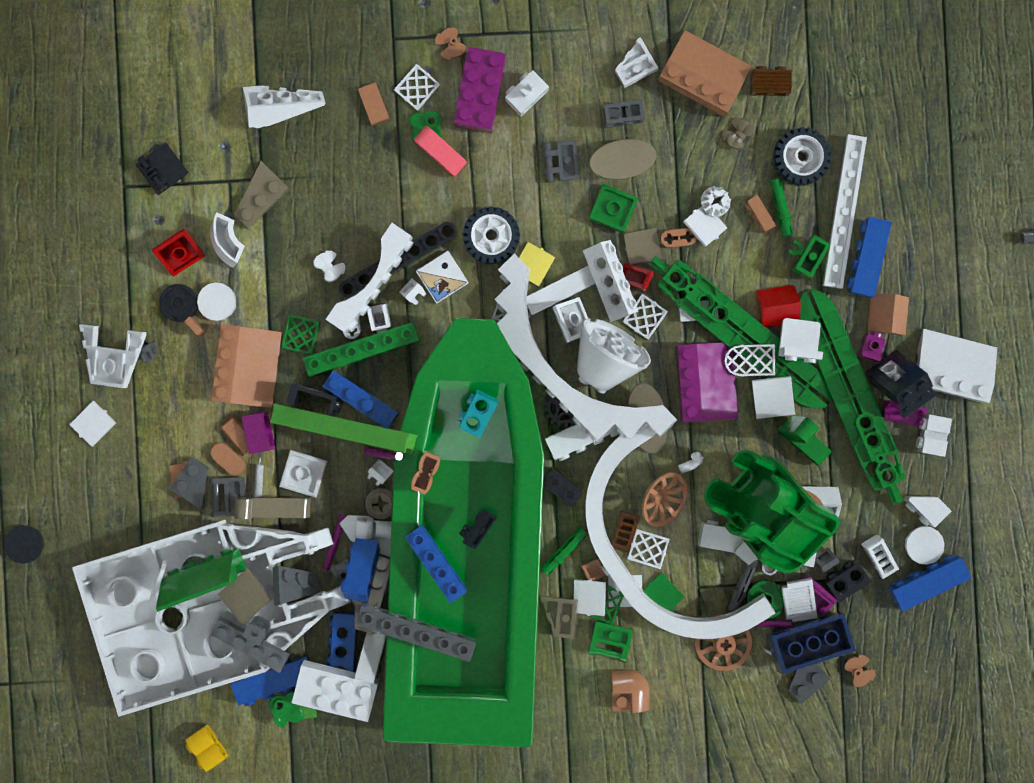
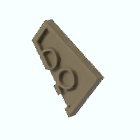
[234,161,289,229]

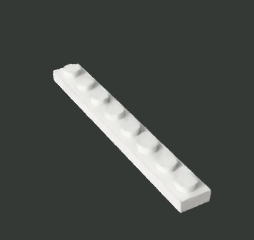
[822,134,867,289]

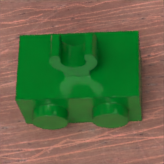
[787,235,831,280]

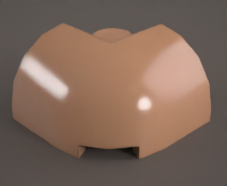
[611,670,650,713]

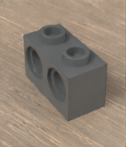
[602,99,645,128]

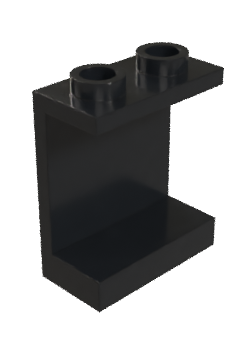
[286,384,343,416]

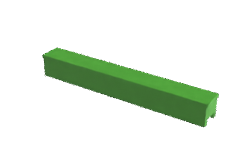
[270,404,418,454]

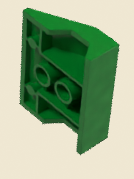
[156,547,247,612]

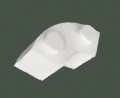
[210,212,245,268]

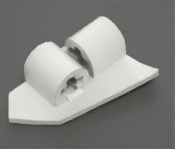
[340,515,391,557]

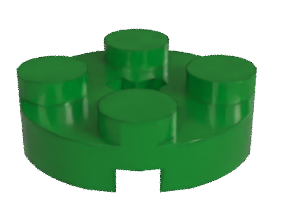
[746,580,784,619]

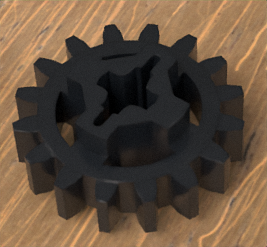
[543,394,575,428]

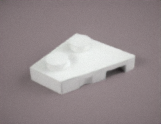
[615,37,658,88]

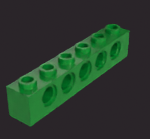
[303,322,420,377]

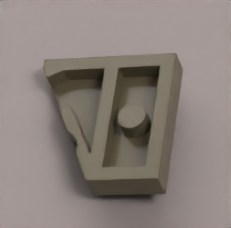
[540,595,578,639]

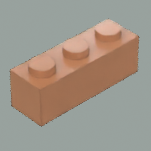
[745,195,776,233]

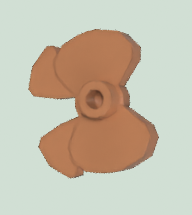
[435,27,466,60]
[844,654,876,687]

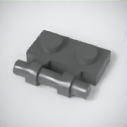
[542,141,579,183]

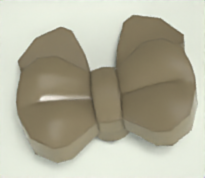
[722,118,755,150]

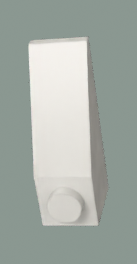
[354,631,387,684]

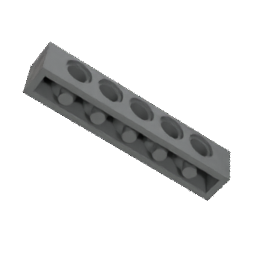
[355,602,477,662]

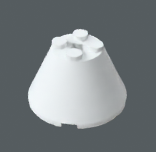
[577,318,651,394]

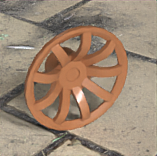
[642,473,687,527]
[695,613,752,671]

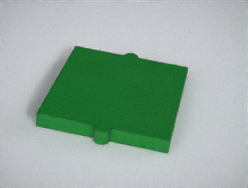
[643,572,685,611]

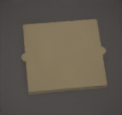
[623,228,662,265]

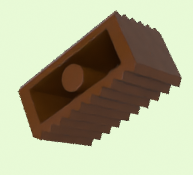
[750,66,792,96]

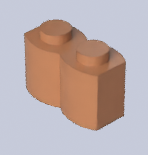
[411,451,440,494]

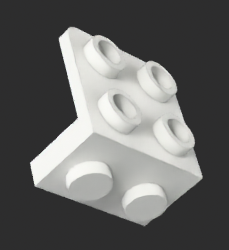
[778,318,823,363]

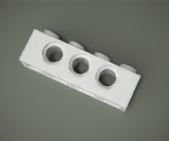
[583,240,638,322]

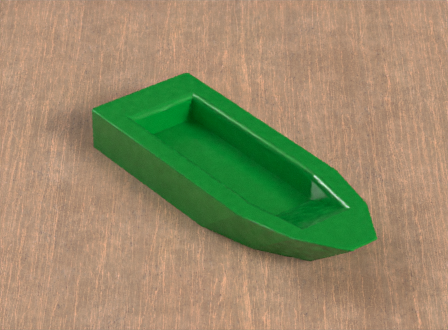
[383,318,544,748]

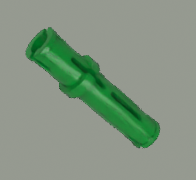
[769,179,794,238]
[540,527,588,577]

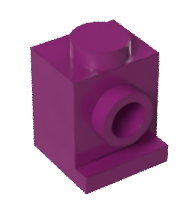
[857,331,886,362]

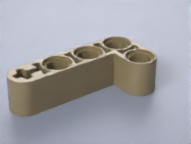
[234,497,311,519]

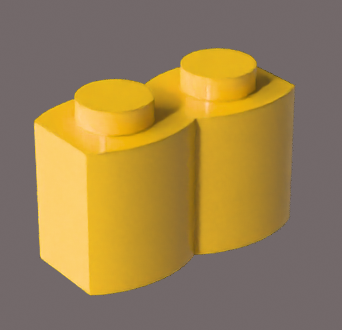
[185,724,228,772]

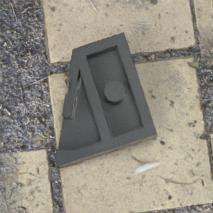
[170,457,209,509]
[788,664,830,704]

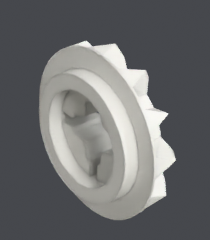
[701,186,731,217]

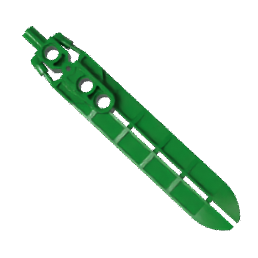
[649,255,832,409]
[800,289,906,505]

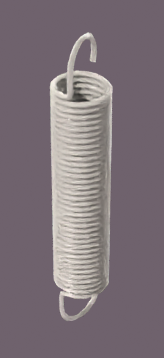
[254,457,264,497]

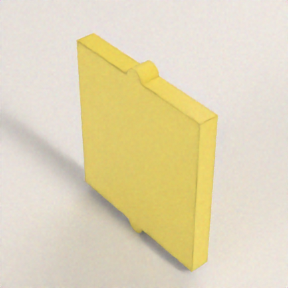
[519,242,555,286]

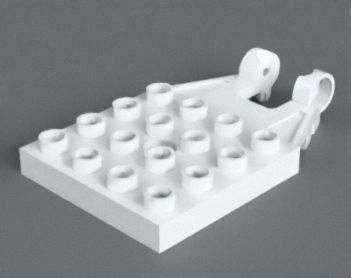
[72,520,351,717]

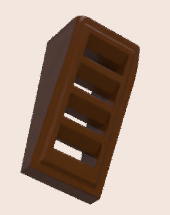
[611,511,640,553]

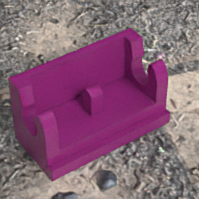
[881,400,927,427]
[242,412,275,455]
[799,573,837,615]

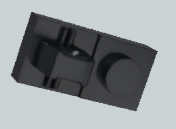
[459,509,497,549]

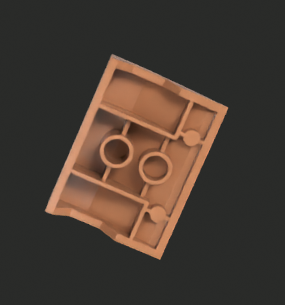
[658,30,752,117]
[211,324,282,408]

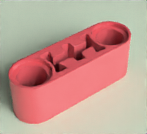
[413,125,467,177]

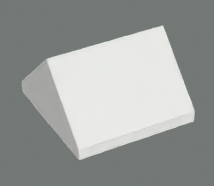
[552,297,588,343]

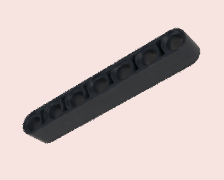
[339,222,457,299]

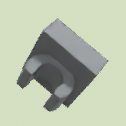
[815,547,840,574]

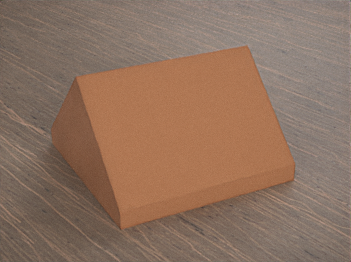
[867,294,909,336]

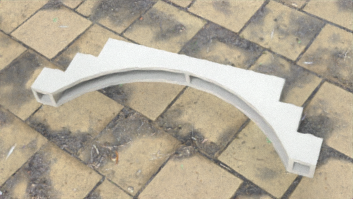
[495,253,677,441]

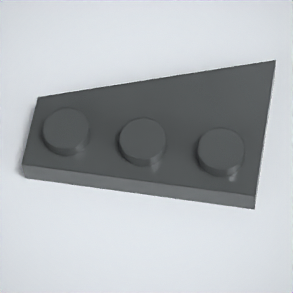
[272,566,319,606]

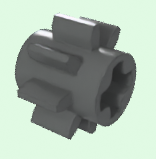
[137,339,158,363]

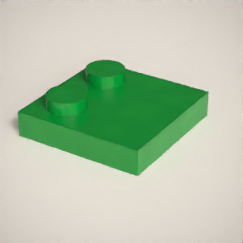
[588,184,638,234]

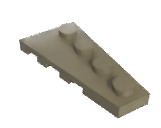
[354,556,390,633]

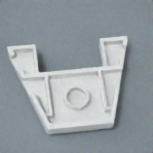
[79,324,146,388]

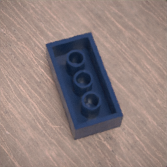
[766,612,856,674]

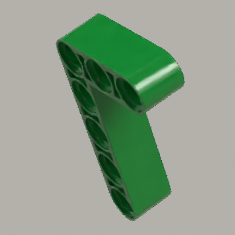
[777,416,832,466]

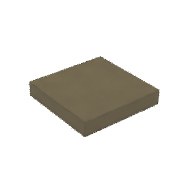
[218,569,273,625]

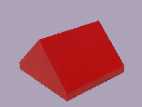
[151,229,205,277]
[756,285,801,328]

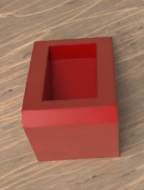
[623,263,654,292]

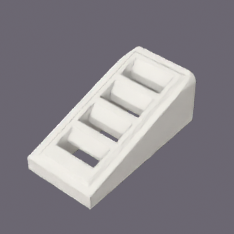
[861,535,899,579]

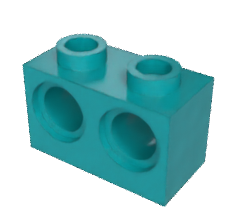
[457,389,498,438]

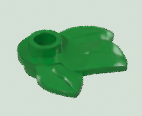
[408,110,442,143]
[269,692,303,728]

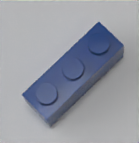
[341,538,381,602]

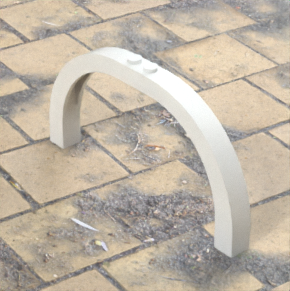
[586,423,775,639]

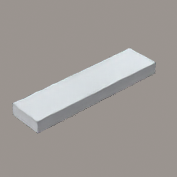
[527,265,596,316]

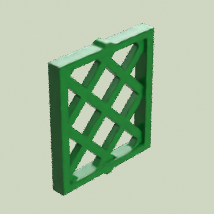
[281,314,320,355]
[585,585,624,624]

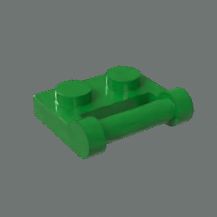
[588,621,633,663]

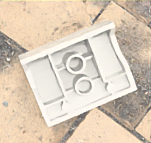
[916,329,997,403]

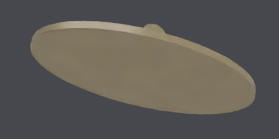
[589,139,657,180]
[628,383,668,453]

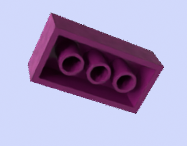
[454,46,506,134]

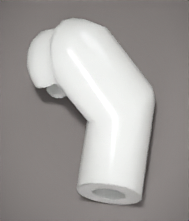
[678,452,703,474]

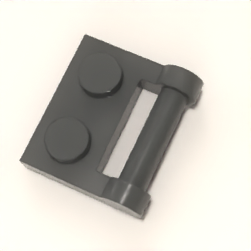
[210,477,245,517]

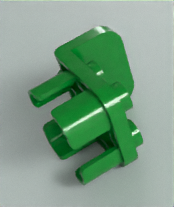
[704,450,840,573]

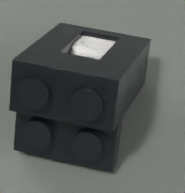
[866,350,935,419]

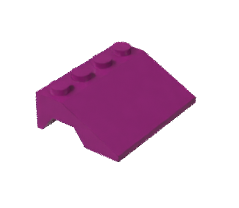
[675,343,738,422]

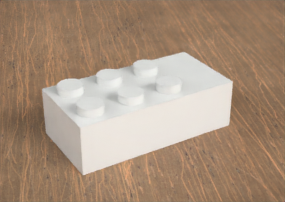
[292,660,379,722]

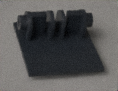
[136,142,189,196]

